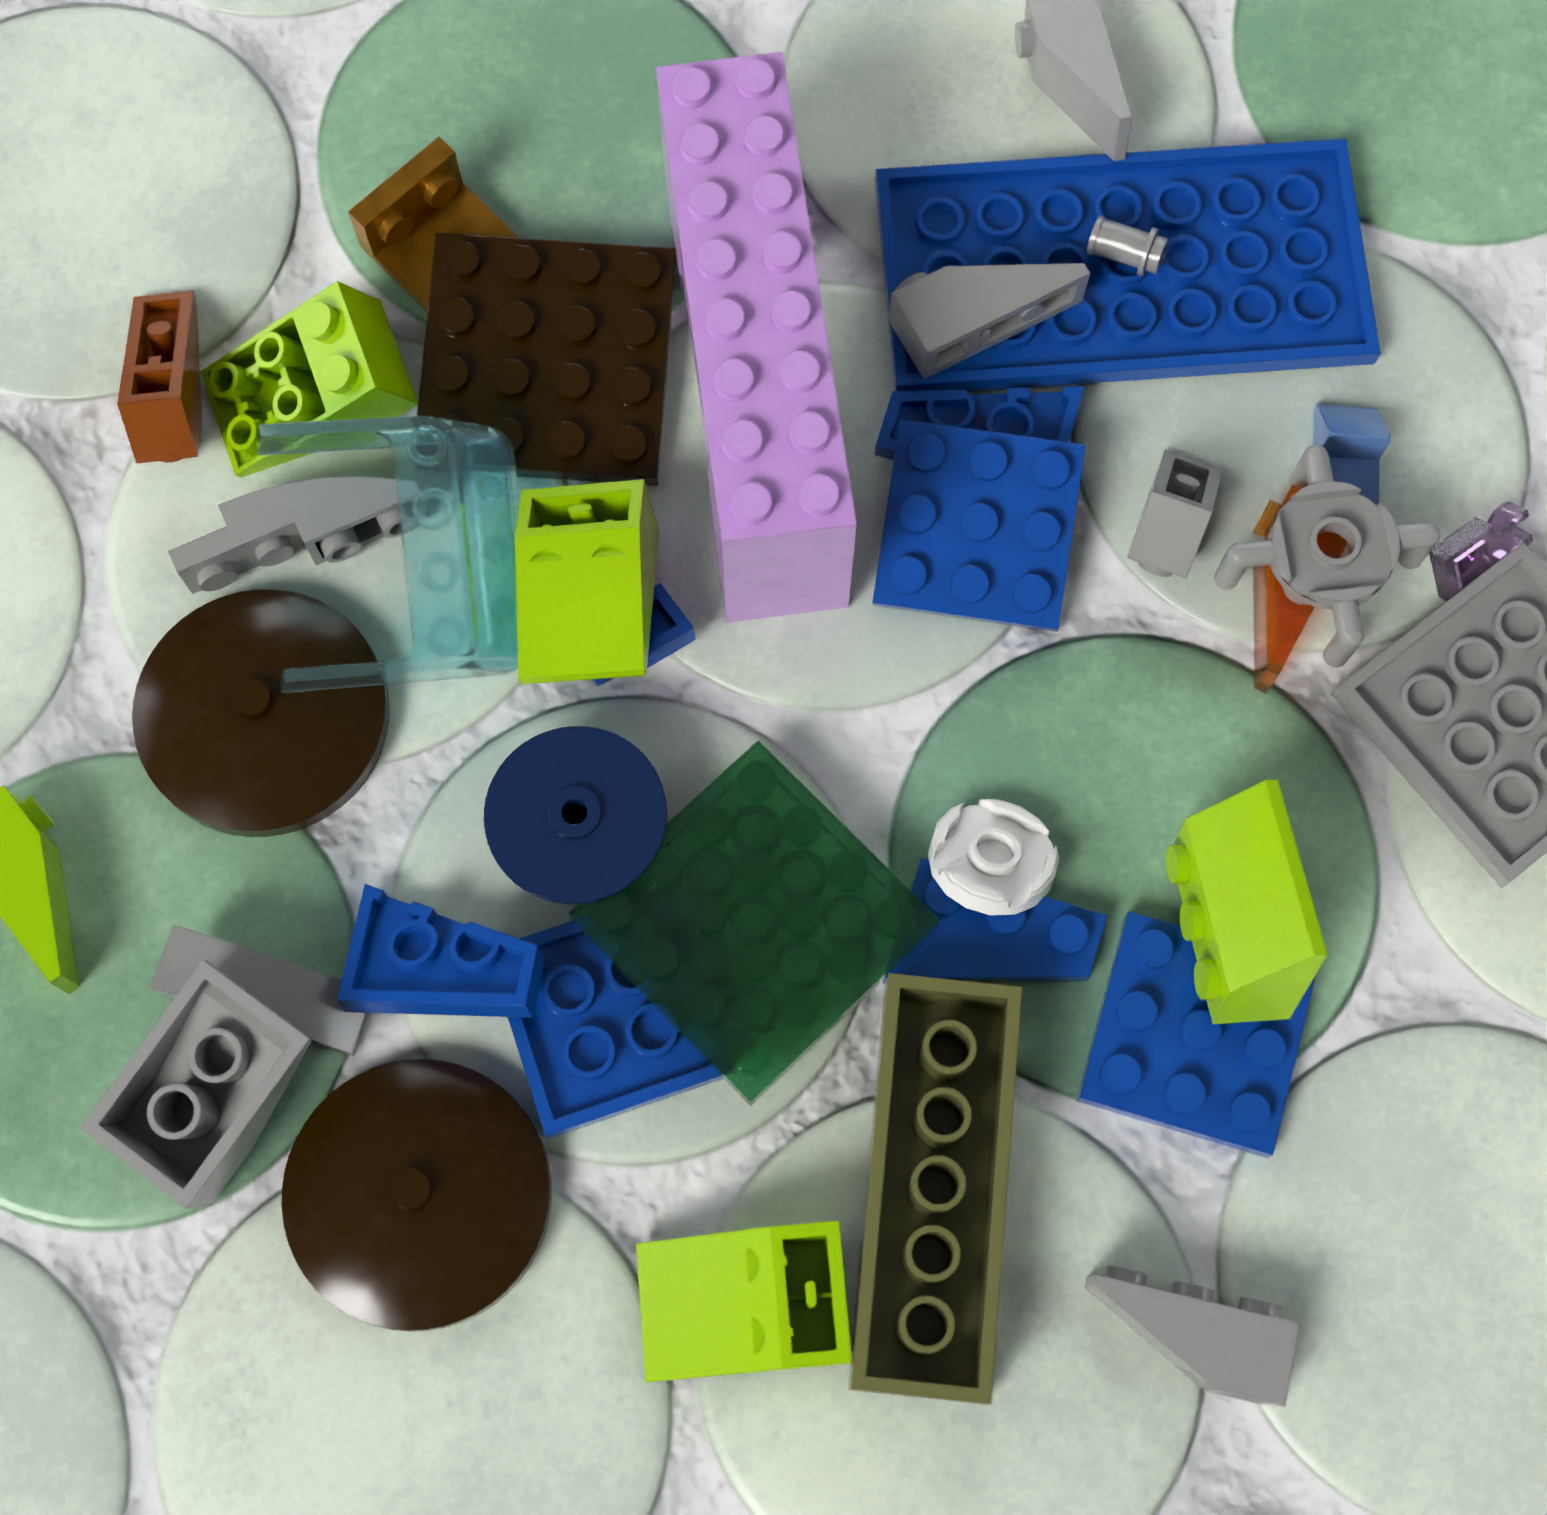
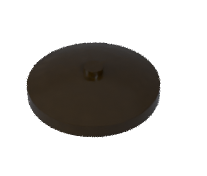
[132,589,389,837]
[281,1059,552,1332]

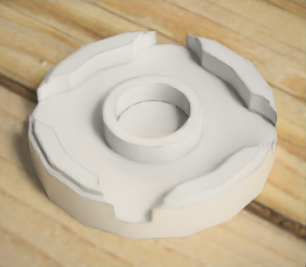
[928,799,1059,916]

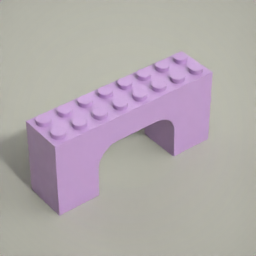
[656,52,857,623]

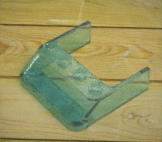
[256,416,520,693]

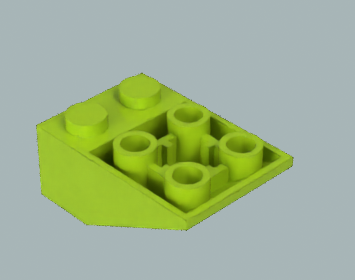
[200,281,418,478]
[515,479,659,685]
[636,1220,852,1383]

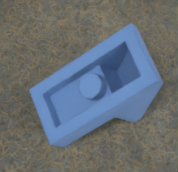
[1313,404,1391,505]

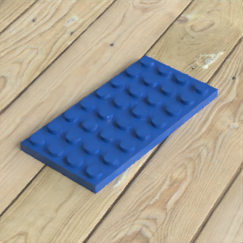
[875,139,1381,391]

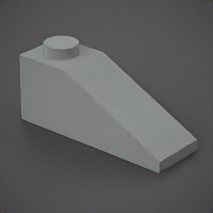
[1015,0,1132,161]
[889,263,1090,379]

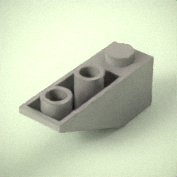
[1085,1266,1300,1407]

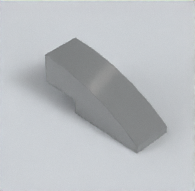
[150,925,369,1056]

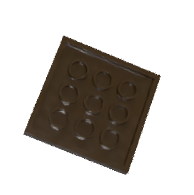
[412,233,676,486]

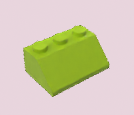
[1166,779,1328,1024]

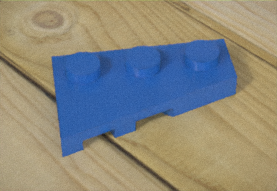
[882,858,1107,984]
[336,884,545,1018]

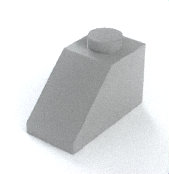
[1127,450,1223,579]

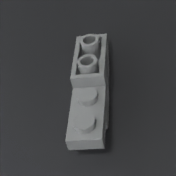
[168,476,429,594]

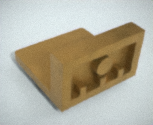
[348,137,520,312]

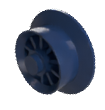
[484,726,667,905]

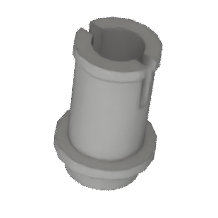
[1087,215,1169,276]

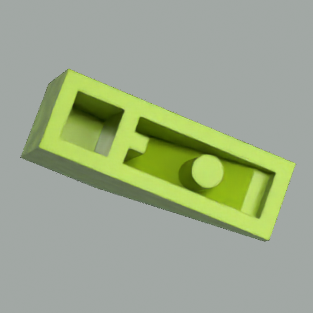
[0,785,80,994]

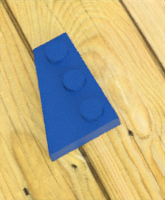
[874,386,1085,460]

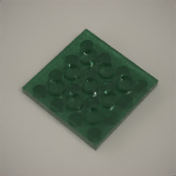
[568,741,940,1106]

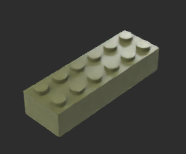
[848,973,1022,1405]

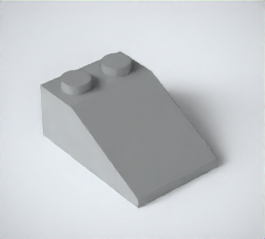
[80,960,313,1209]

